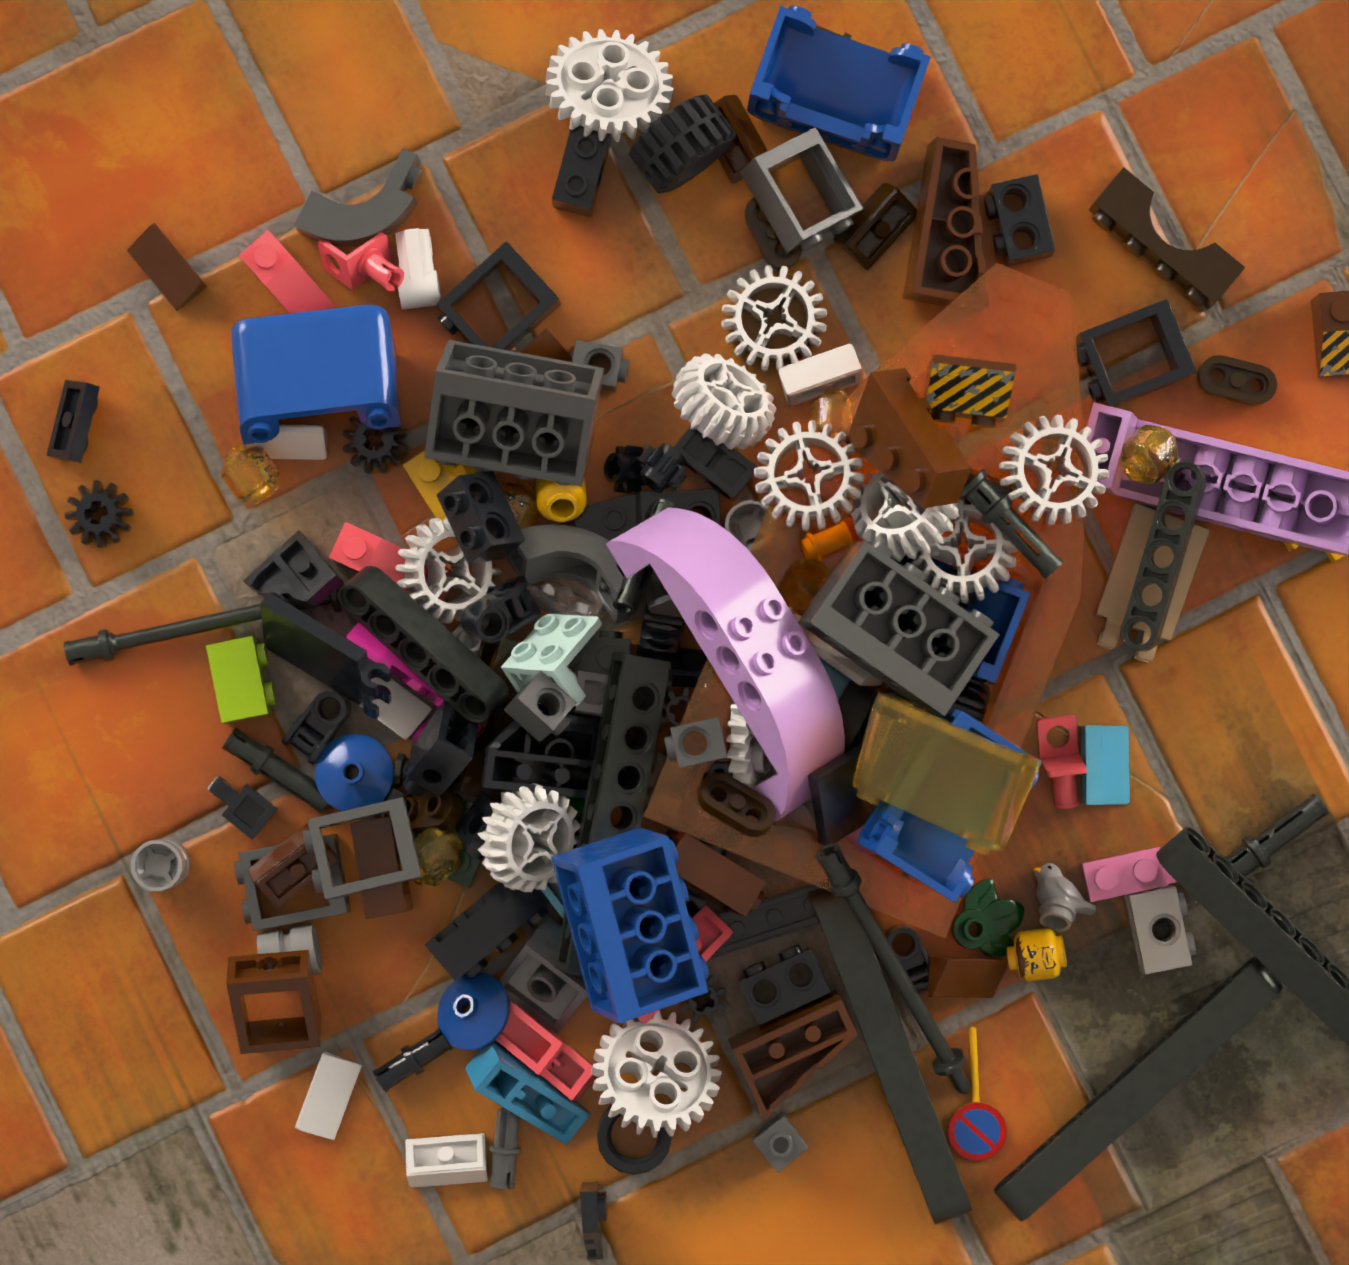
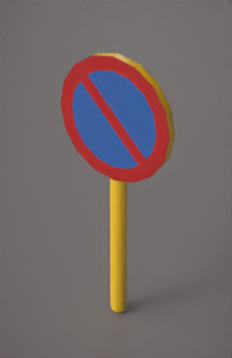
[947,1027,1007,1161]

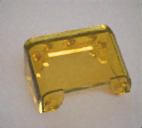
[852,692,1042,856]

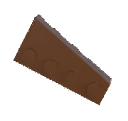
[903,137,989,312]

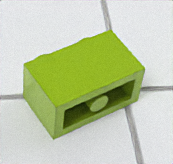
[206,636,277,724]

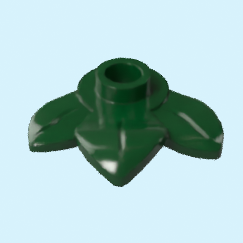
[952,878,1025,958]

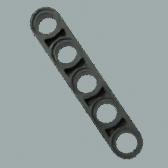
[1121,461,1206,652]
[338,566,509,724]

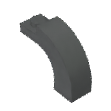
[294,148,422,247]
[507,524,631,624]

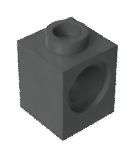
[572,340,629,392]
[504,670,577,742]
[664,717,727,768]
[752,1111,809,1173]

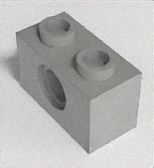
[1124,886,1196,975]

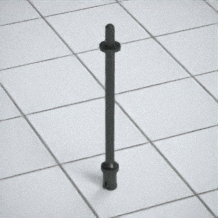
[64,585,344,666]
[815,843,971,1094]

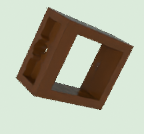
[350,813,413,919]
[664,829,766,917]
[226,950,322,1054]

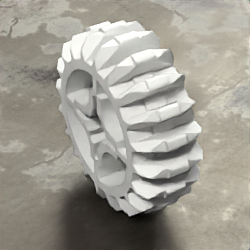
[721,265,827,372]
[671,353,777,450]
[998,415,1109,526]
[754,420,864,531]
[851,472,961,562]
[911,497,1018,604]
[395,517,502,624]
[477,783,580,893]

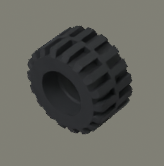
[629,94,736,194]

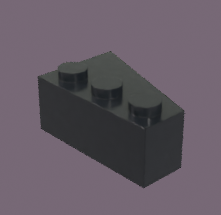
[424,882,550,982]

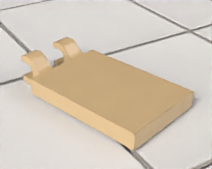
[1094,503,1210,663]

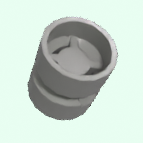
[724,500,776,555]
[131,839,191,891]
[257,923,322,975]

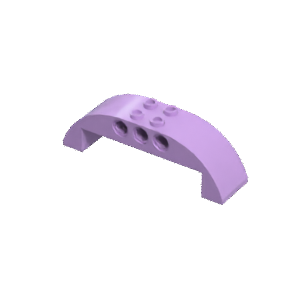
[1075,403,1349,556]
[606,508,845,821]

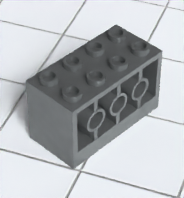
[424,340,604,486]
[798,539,1000,716]

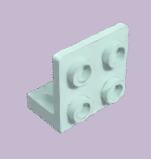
[501,614,602,707]

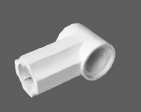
[395,228,441,310]

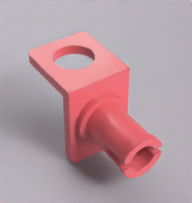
[318,232,404,291]
[1036,715,1087,809]

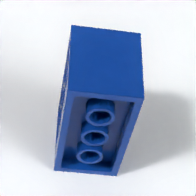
[551,827,709,1024]

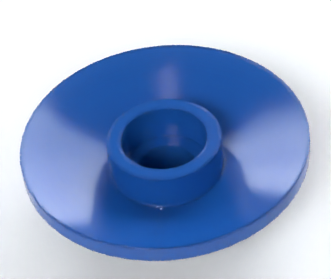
[315,734,394,811]
[437,972,510,1051]

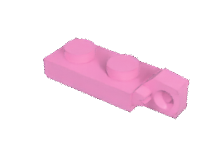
[1081,847,1177,902]

